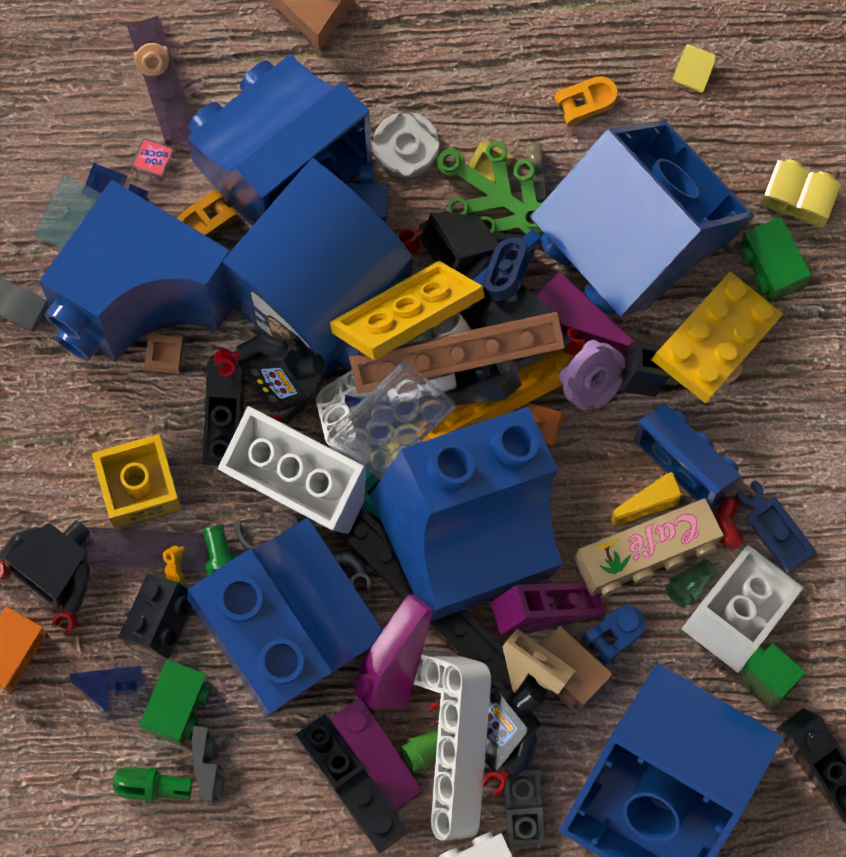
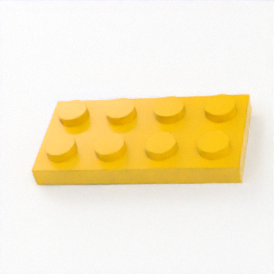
[330,261,484,361]
[652,271,784,403]

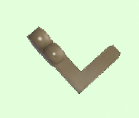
[512,142,547,203]

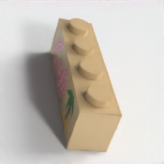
[574,498,724,597]

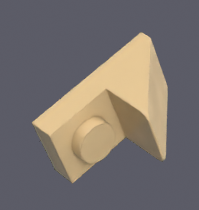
[503,629,576,694]

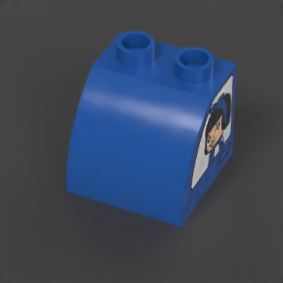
[222,158,413,381]

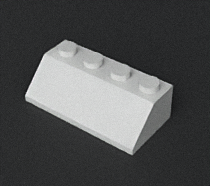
[218,406,366,534]

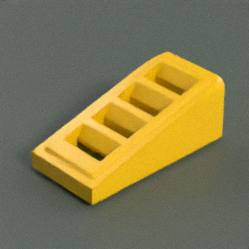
[611,472,681,527]

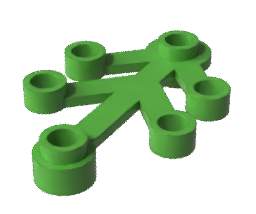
[437,141,543,234]

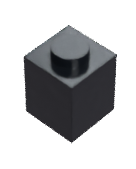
[623,342,669,397]

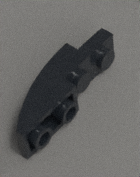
[296,714,409,854]

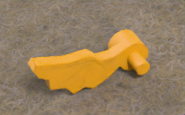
[163,546,186,586]

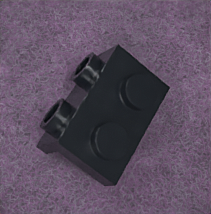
[118,574,193,659]

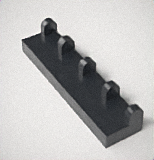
[386,361,522,413]

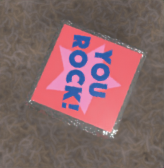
[131,137,176,181]

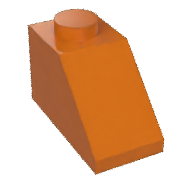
[0,607,48,695]

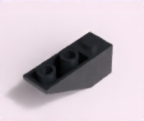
[202,355,245,466]
[776,708,846,824]

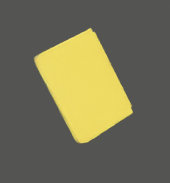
[672,44,717,94]
[468,141,514,184]

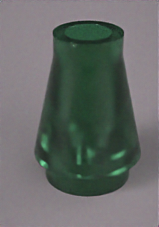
[665,558,718,608]

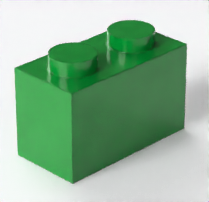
[739,217,811,302]
[741,643,805,712]
[139,659,212,746]

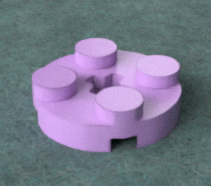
[559,340,625,410]

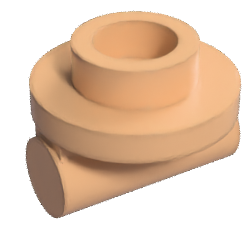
[134,43,169,76]

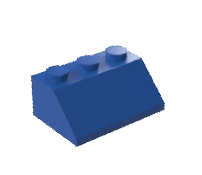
[634,404,741,510]

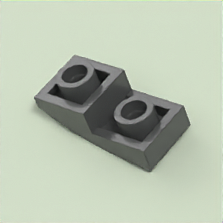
[0,278,49,333]
[192,726,225,806]
[504,768,545,846]

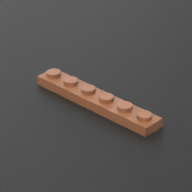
[349,312,565,394]

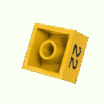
[91,434,182,529]

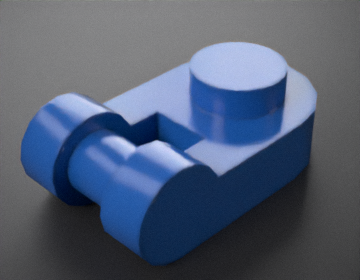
[581,605,646,665]

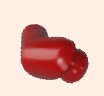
[714,497,743,549]

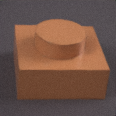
[144,334,184,374]

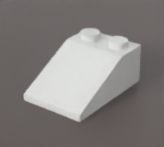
[682,545,804,673]

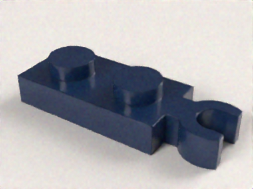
[736,480,817,574]

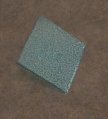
[34,174,102,249]

